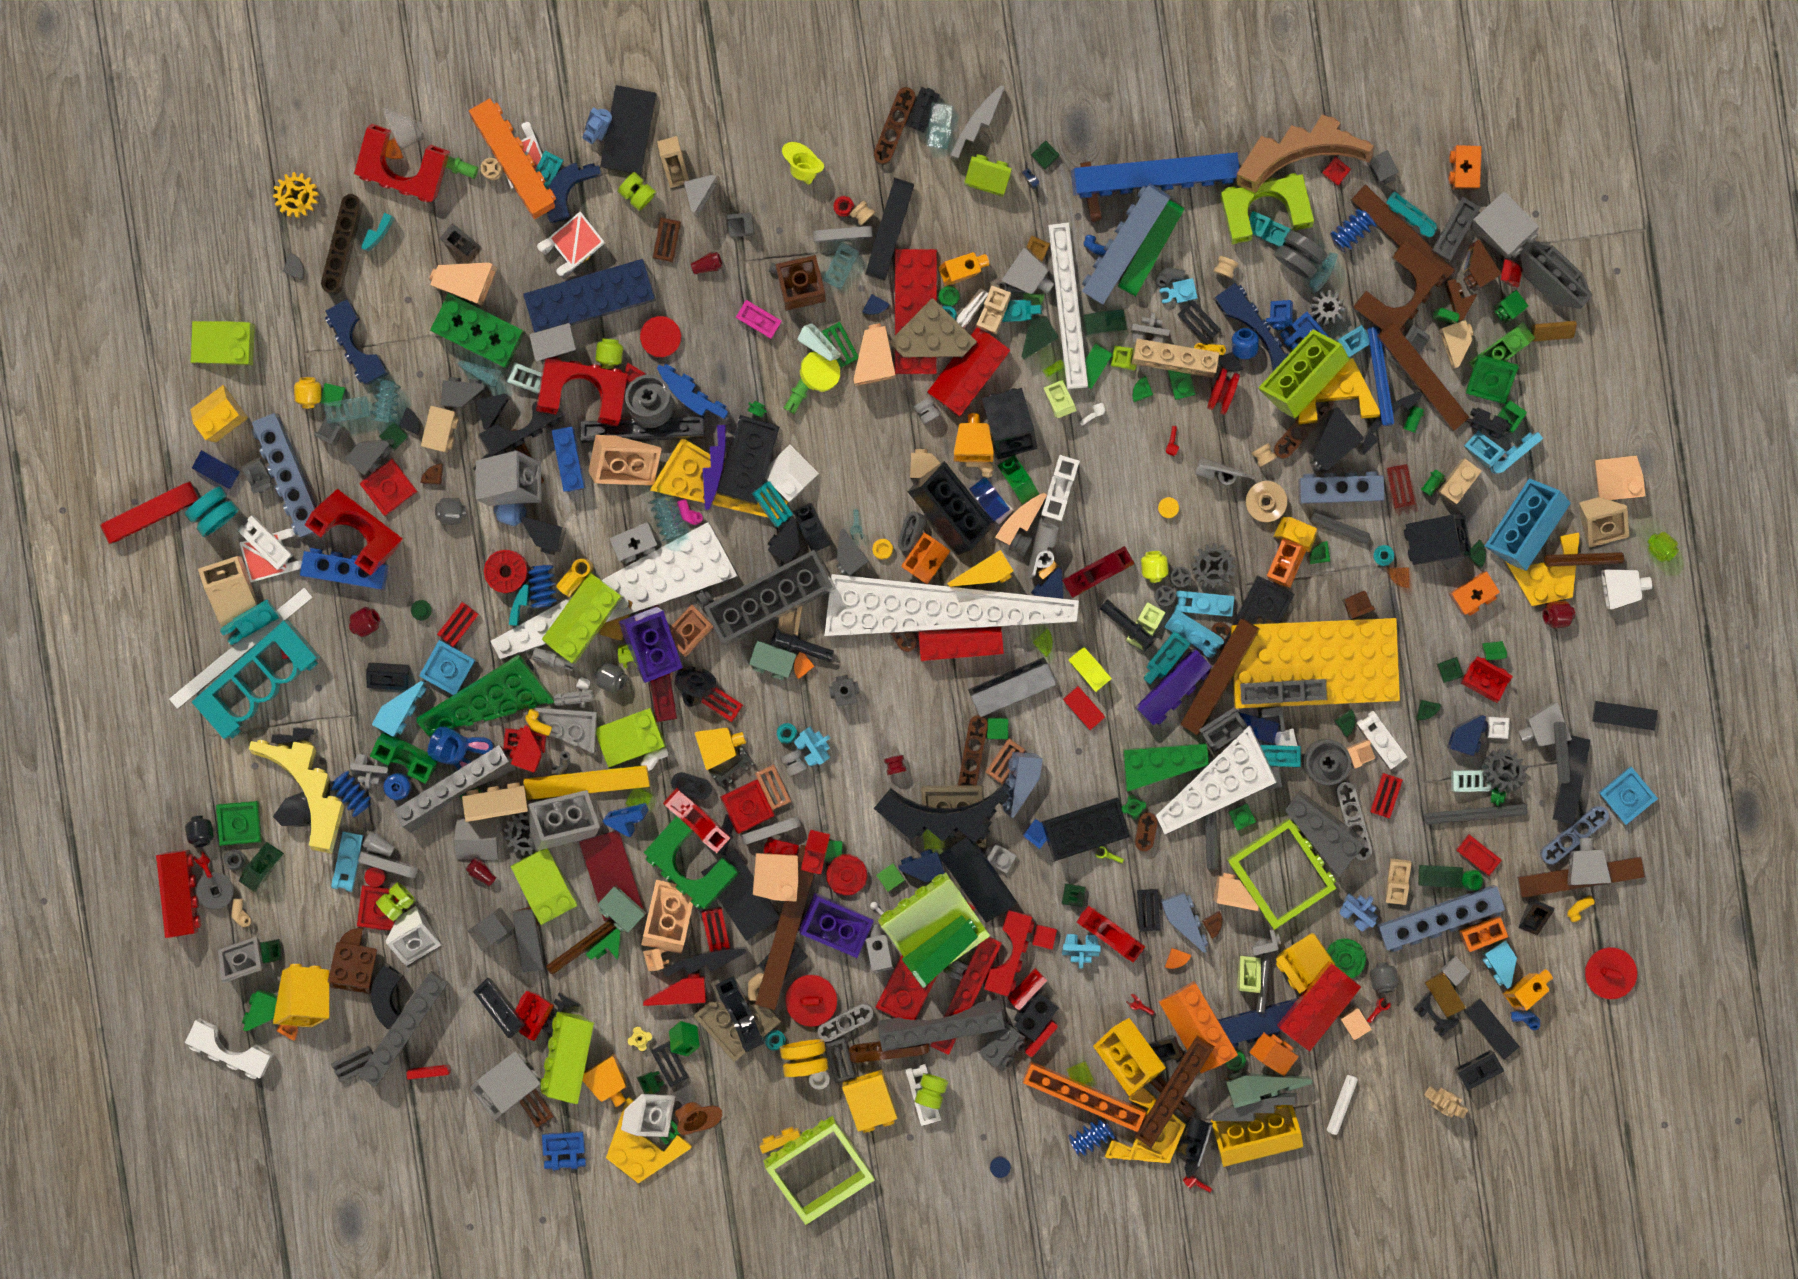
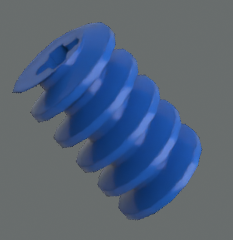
[1330,209,1377,254]
[528,565,557,608]
[331,770,373,817]
[1068,1117,1116,1158]

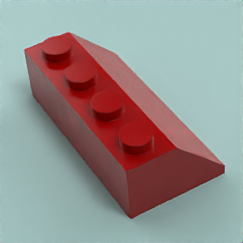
[927,327,1011,417]
[918,626,1004,661]
[156,850,201,938]
[1277,961,1361,1052]

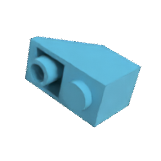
[1482,939,1517,989]

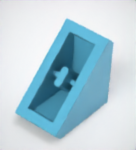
[1337,325,1369,357]
[1464,431,1506,468]

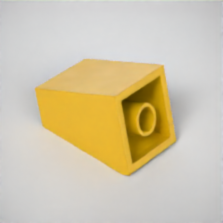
[190,385,249,443]
[273,964,329,1028]
[842,1069,898,1133]

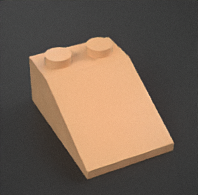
[588,435,662,485]
[641,880,693,954]

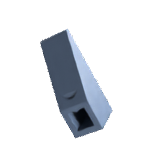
[1003,752,1043,818]
[1160,892,1208,953]

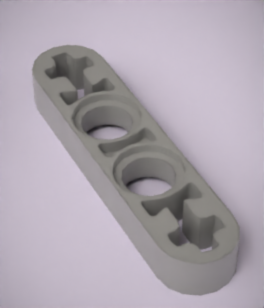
[1336,781,1372,860]

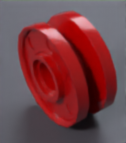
[1207,368,1240,415]
[484,550,529,593]

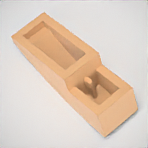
[995,493,1047,545]

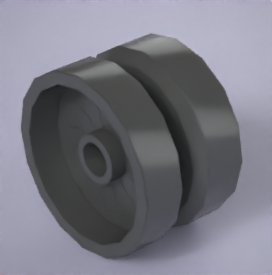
[1273,230,1328,280]
[625,375,674,428]
[1303,739,1351,785]

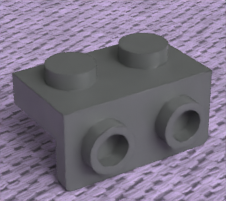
[979,1020,1028,1071]

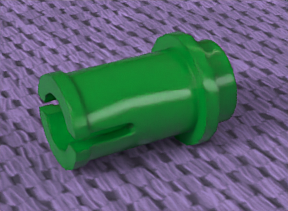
[1403,406,1425,433]
[1420,469,1445,497]

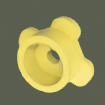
[628,1027,652,1051]

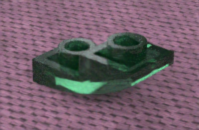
[1418,865,1463,888]

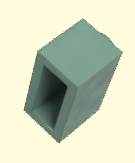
[749,641,797,680]
[598,885,646,933]

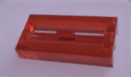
[1386,464,1415,509]

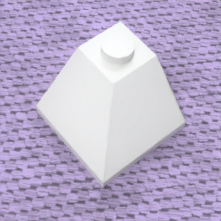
[765,445,819,503]
[386,906,441,966]
[621,1094,675,1137]

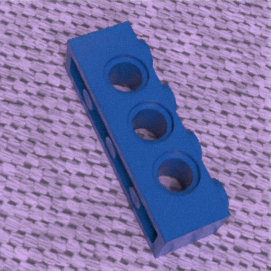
[300,548,389,590]

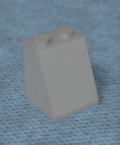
[1472,191,1539,260]
[475,451,541,506]
[470,1051,541,1121]

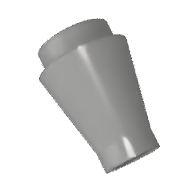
[362,831,395,857]

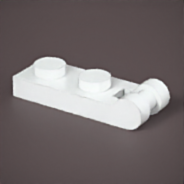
[238,515,293,570]
[1356,711,1407,769]
[905,1064,941,1126]

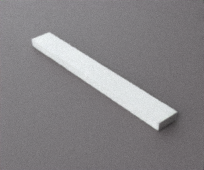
[1048,223,1088,390]

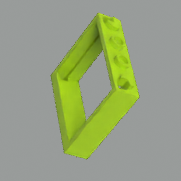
[1226,818,1336,930]
[763,1115,875,1225]

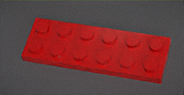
[895,249,937,374]

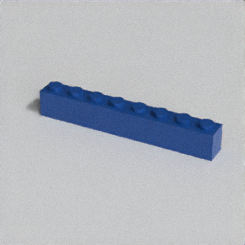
[1071,152,1239,199]

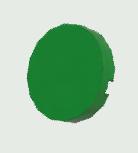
[1326,938,1366,978]

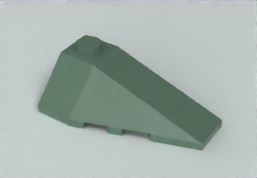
[1224,1071,1313,1108]

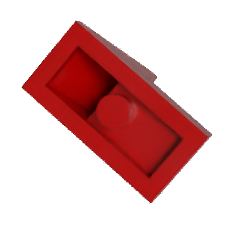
[801,830,831,875]

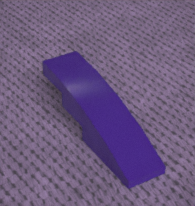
[703,425,726,510]

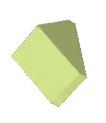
[1237,956,1261,993]

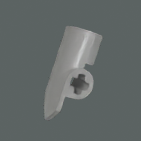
[1195,457,1255,486]
[1028,516,1059,580]

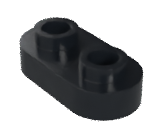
[671,772,712,799]

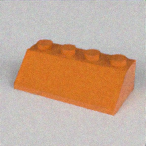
[1158,981,1238,1073]

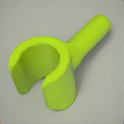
[1095,846,1124,864]

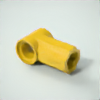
[556,559,594,598]

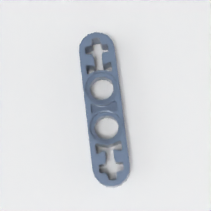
[1540,806,1609,864]

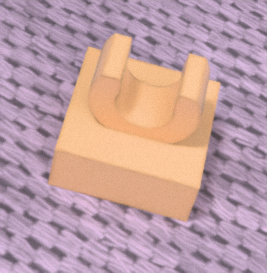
[643,948,670,971]

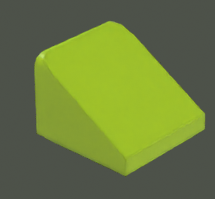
[1111,346,1137,371]

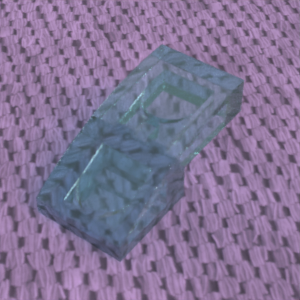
[927,102,953,149]

